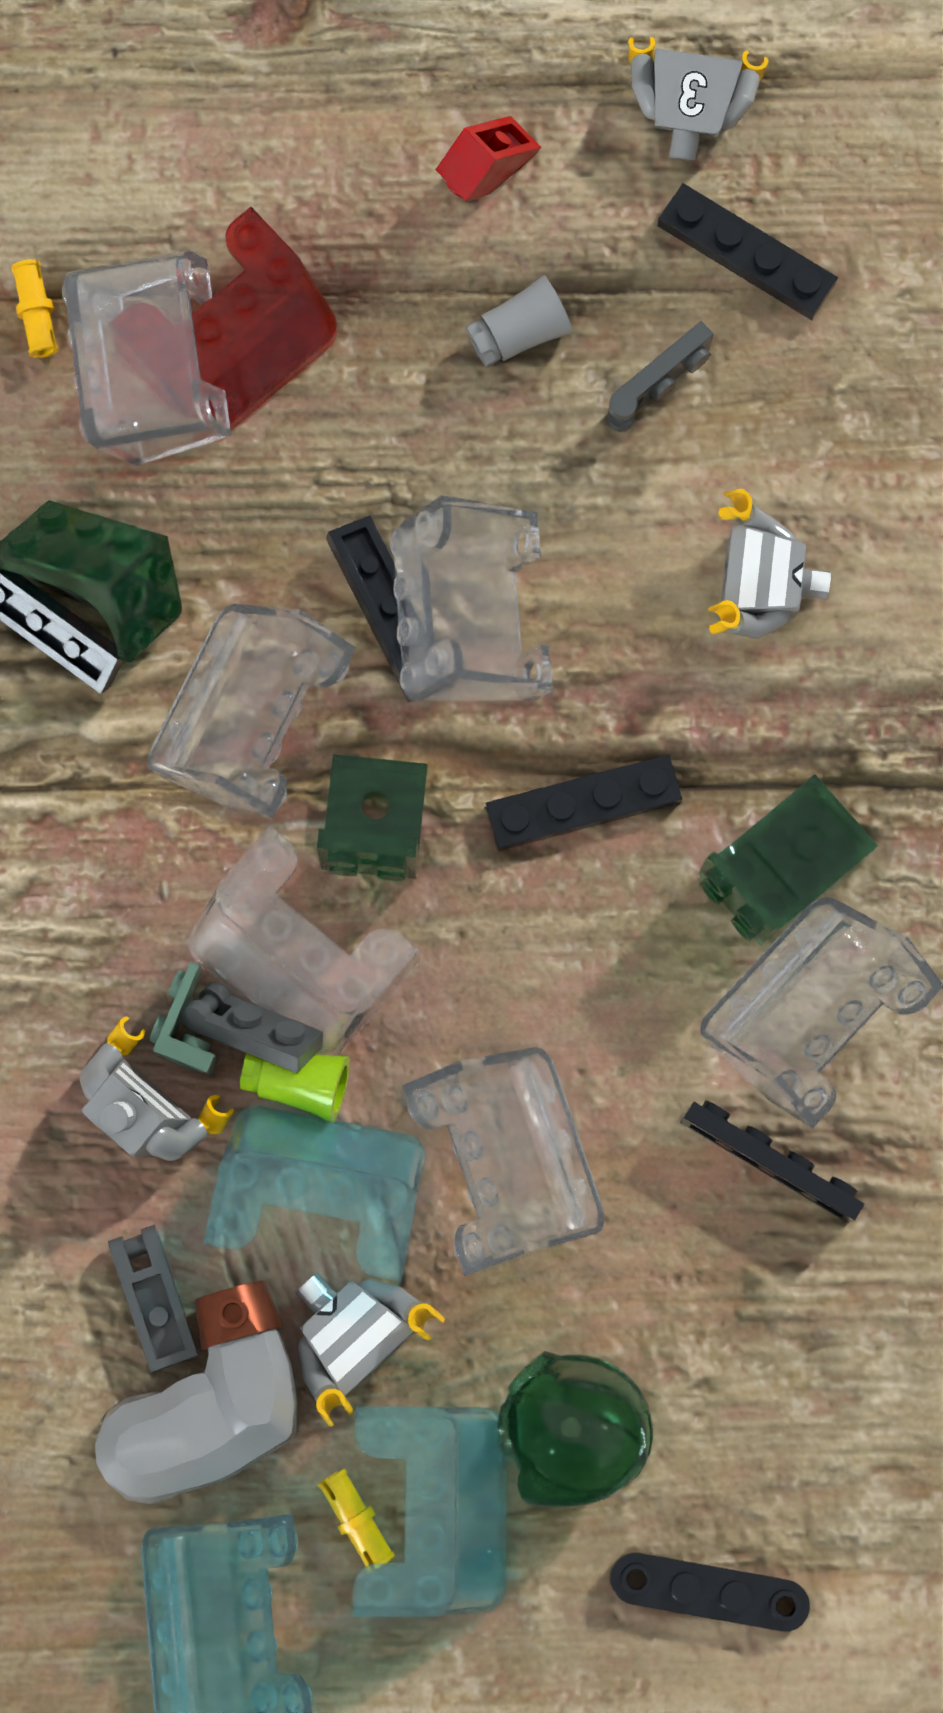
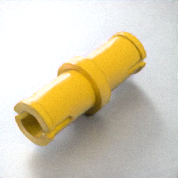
[11,259,59,358]
[317,1468,395,1573]

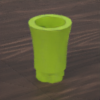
[240,1053,350,1123]

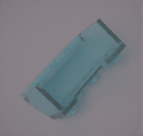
[203,1106,425,1285]
[353,1406,507,1617]
[141,1514,313,1713]

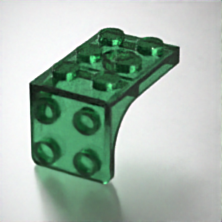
[0,500,182,662]
[698,774,878,946]

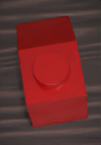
[435,116,541,201]

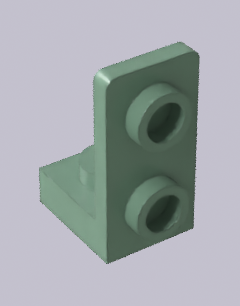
[149,961,218,1078]

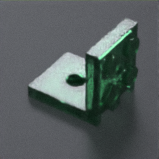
[317,754,428,881]

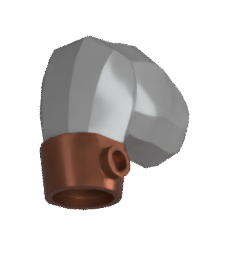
[95,1280,298,1505]

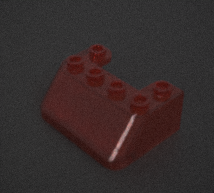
[109,206,337,441]

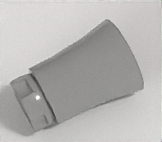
[465,275,573,367]

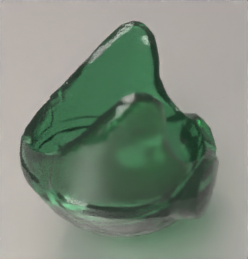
[498,1350,653,1508]

